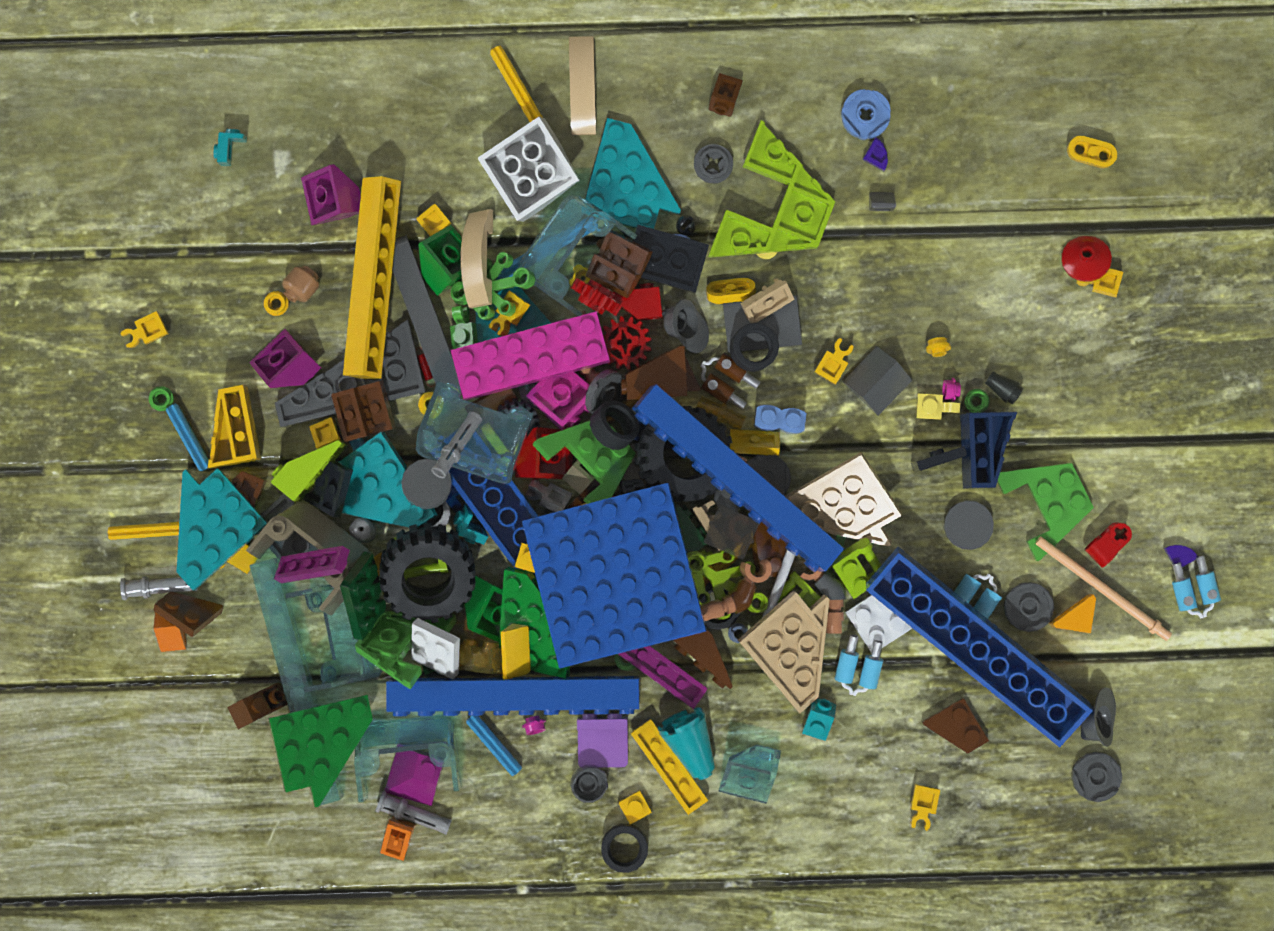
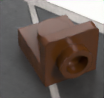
[708,73,743,117]

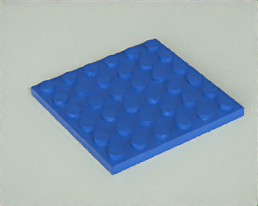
[522,483,707,669]

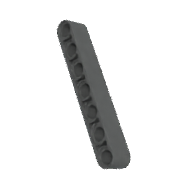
[392,235,462,402]

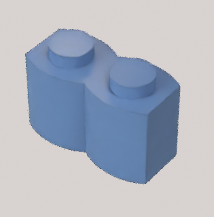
[753,405,807,434]

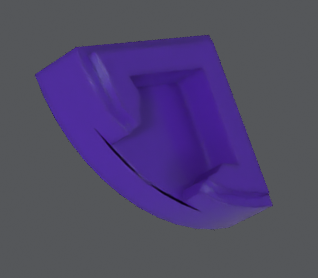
[863,137,888,172]
[1164,545,1199,567]

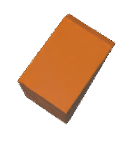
[154,612,186,652]
[380,816,416,861]

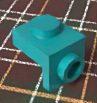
[213,129,247,166]
[453,504,489,545]
[802,698,837,741]

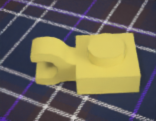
[916,393,960,420]

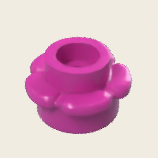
[942,378,961,402]
[522,716,546,735]

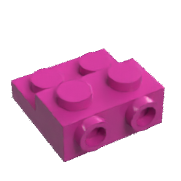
[526,372,590,430]

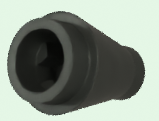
[985,372,1024,405]

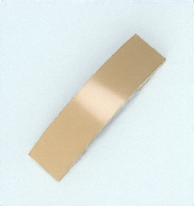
[569,36,596,136]
[461,209,493,308]

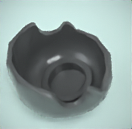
[570,765,608,803]

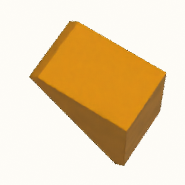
[1049,594,1096,633]

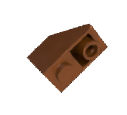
[227,681,290,730]

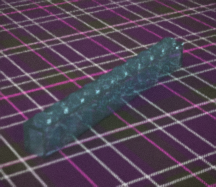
[249,558,344,806]

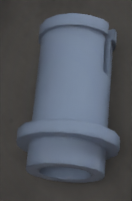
[728,623,747,643]

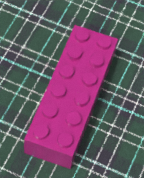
[451,311,610,401]

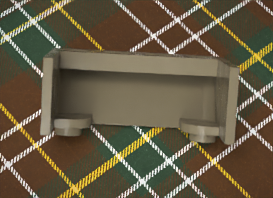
[246,501,371,616]

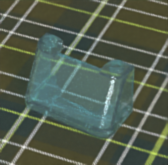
[416,381,534,484]

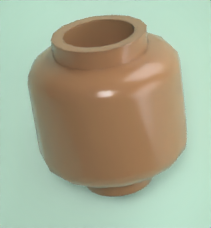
[282,265,319,303]

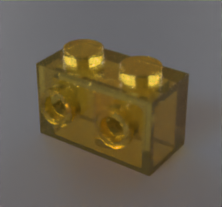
[459,639,503,674]

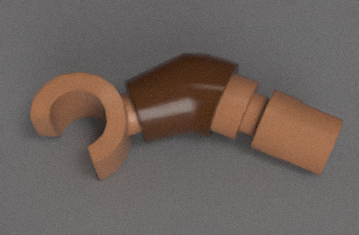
[701,559,772,621]

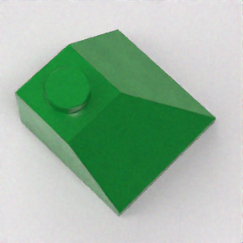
[418,225,462,296]
[465,576,503,642]

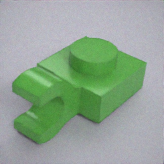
[450,306,478,350]

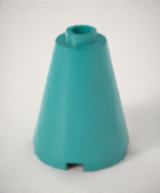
[657,707,715,780]

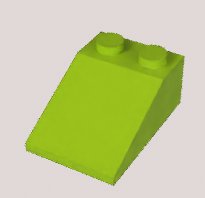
[271,440,348,502]

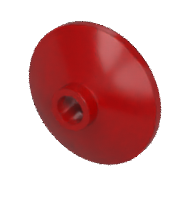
[1061,236,1112,282]

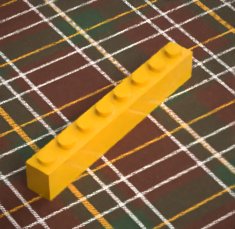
[343,176,401,379]

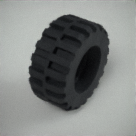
[634,406,734,502]
[379,523,476,623]

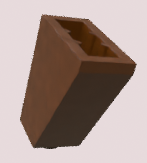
[621,345,687,400]

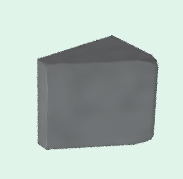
[869,192,896,211]

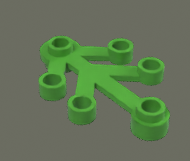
[451,252,535,321]

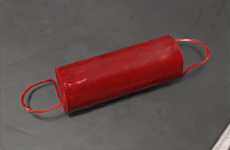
[416,347,435,387]

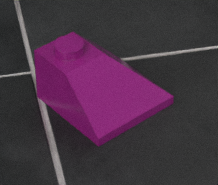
[301,164,361,225]
[249,329,321,388]
[385,744,446,806]

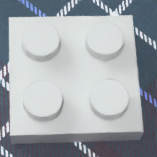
[845,595,912,652]
[412,618,460,679]

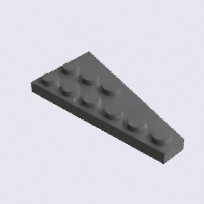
[275,320,426,427]

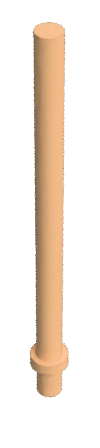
[1035,536,1172,641]

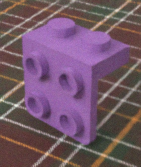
[577,713,628,768]

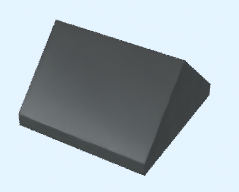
[843,346,912,416]

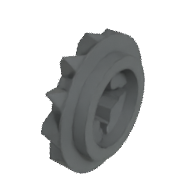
[694,144,733,184]

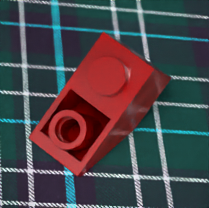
[612,283,662,321]

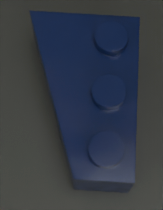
[960,412,1017,489]

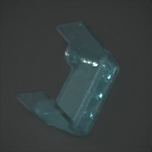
[518,194,637,316]
[285,585,383,692]
[354,714,462,802]

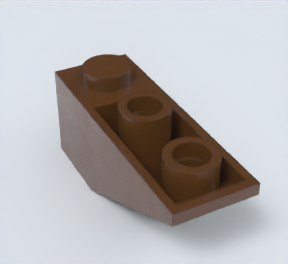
[673,630,733,689]

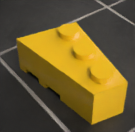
[208,385,261,469]

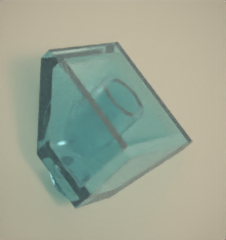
[718,745,781,804]

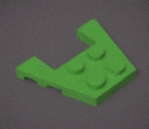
[533,421,636,504]
[997,463,1094,561]
[355,611,457,689]

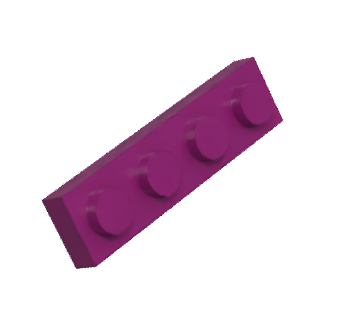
[274,546,350,583]
[618,646,708,709]

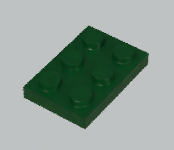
[340,551,386,641]

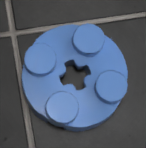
[841,89,891,140]

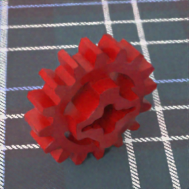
[570,278,622,316]
[603,316,652,371]

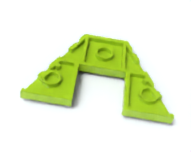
[708,120,835,258]

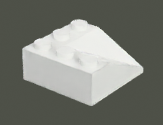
[478,117,580,222]

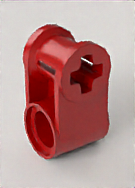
[1084,522,1132,568]

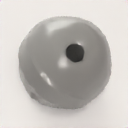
[349,517,376,543]

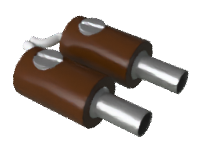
[700,352,760,410]

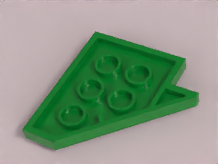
[498,567,570,679]
[268,695,373,808]

